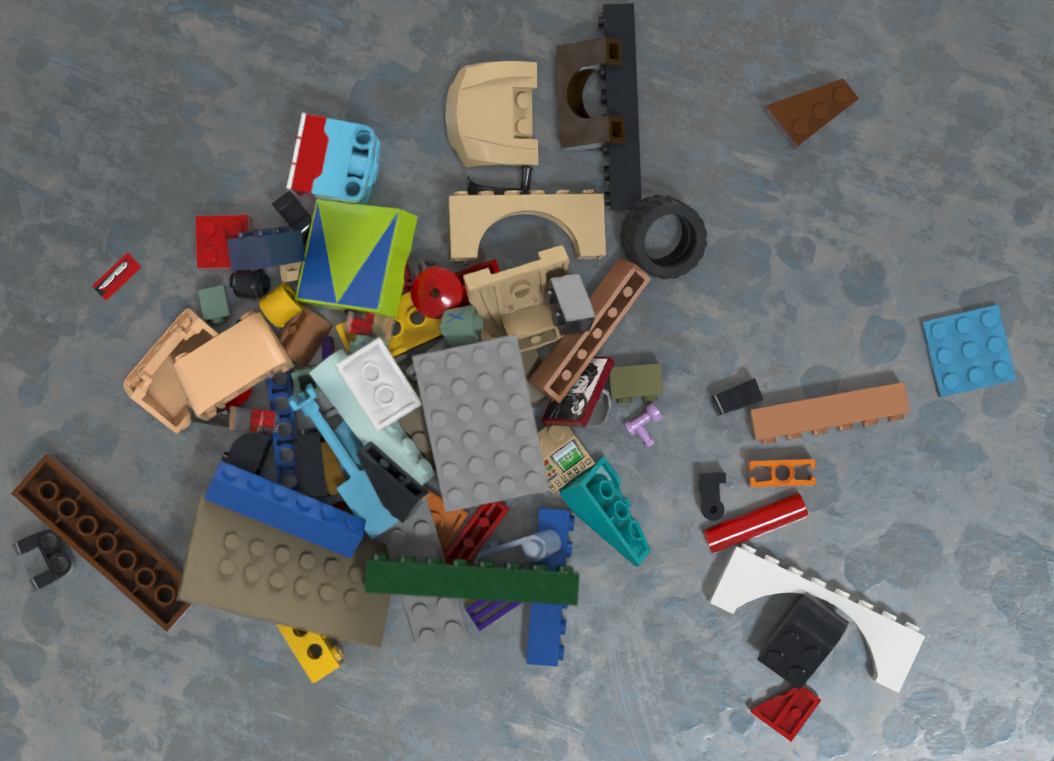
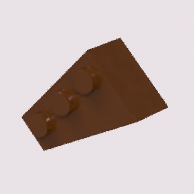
[763,78,859,150]

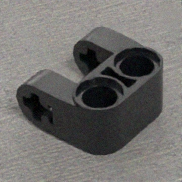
[12,529,76,592]

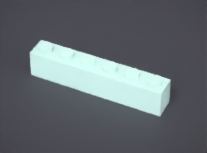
[309,349,436,485]

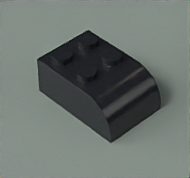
[221,432,273,476]
[757,591,849,691]

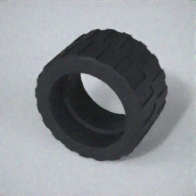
[620,194,707,279]

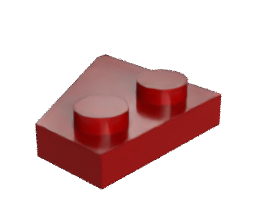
[750,687,821,742]

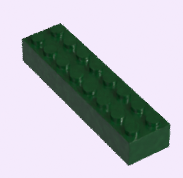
[364,553,580,606]

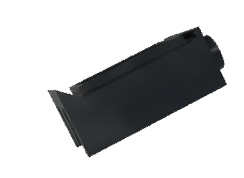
[293,428,328,498]

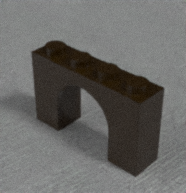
[556,37,625,151]

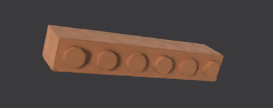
[528,258,651,403]
[749,382,910,445]

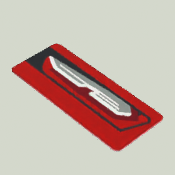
[92,253,141,300]

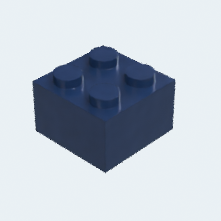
[227,226,305,271]

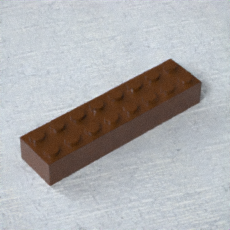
[11,454,194,632]

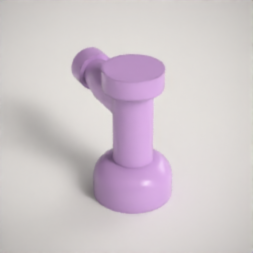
[623,401,663,448]

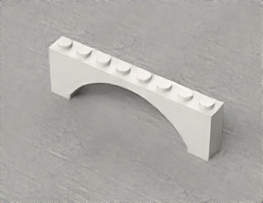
[708,543,925,693]

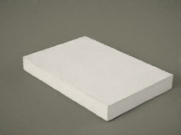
[335,337,422,433]

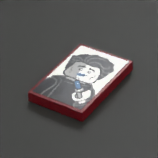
[541,356,615,428]

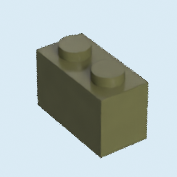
[609,363,663,404]

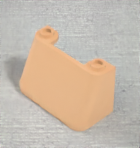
[123,308,220,434]
[172,311,295,421]

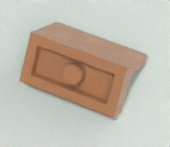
[278,307,333,367]

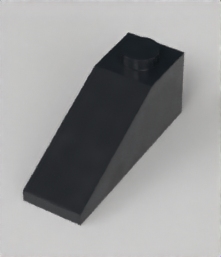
[356,441,430,523]

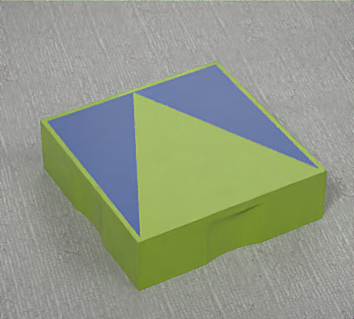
[295,199,418,319]

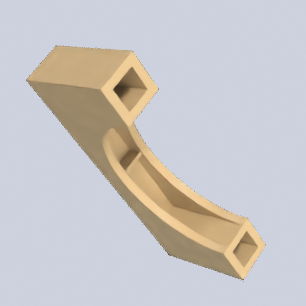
[446,190,606,262]

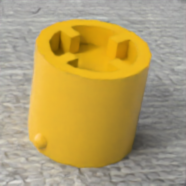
[259,283,304,328]

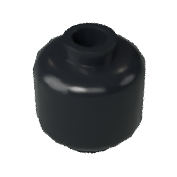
[229,268,270,300]

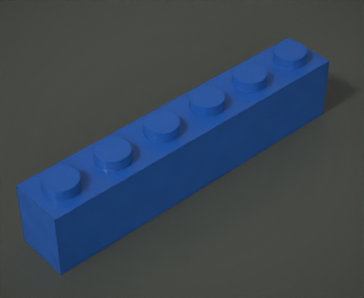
[204,460,366,558]
[526,507,575,667]

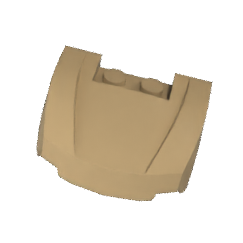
[445,61,539,168]
[463,245,570,352]

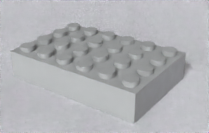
[412,334,549,512]

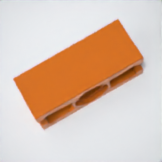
[748,459,816,487]

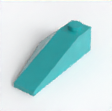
[559,456,651,567]

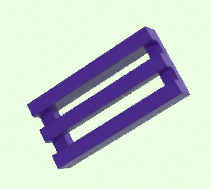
[465,600,523,631]

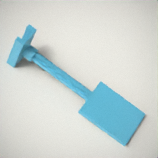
[289,383,399,540]

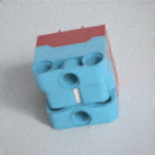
[287,113,382,205]

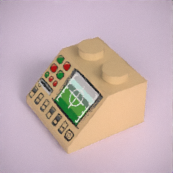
[537,426,595,494]

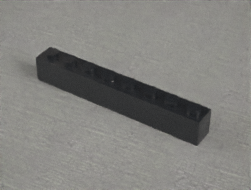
[598,3,642,213]

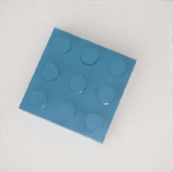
[922,305,1016,398]

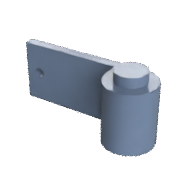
[477,529,561,561]

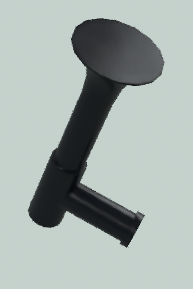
[466,166,535,195]

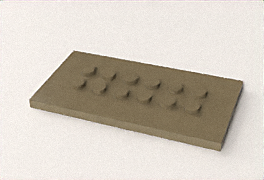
[177,496,391,649]

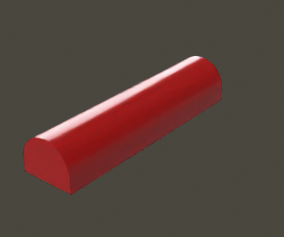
[703,492,809,554]
[444,501,510,564]

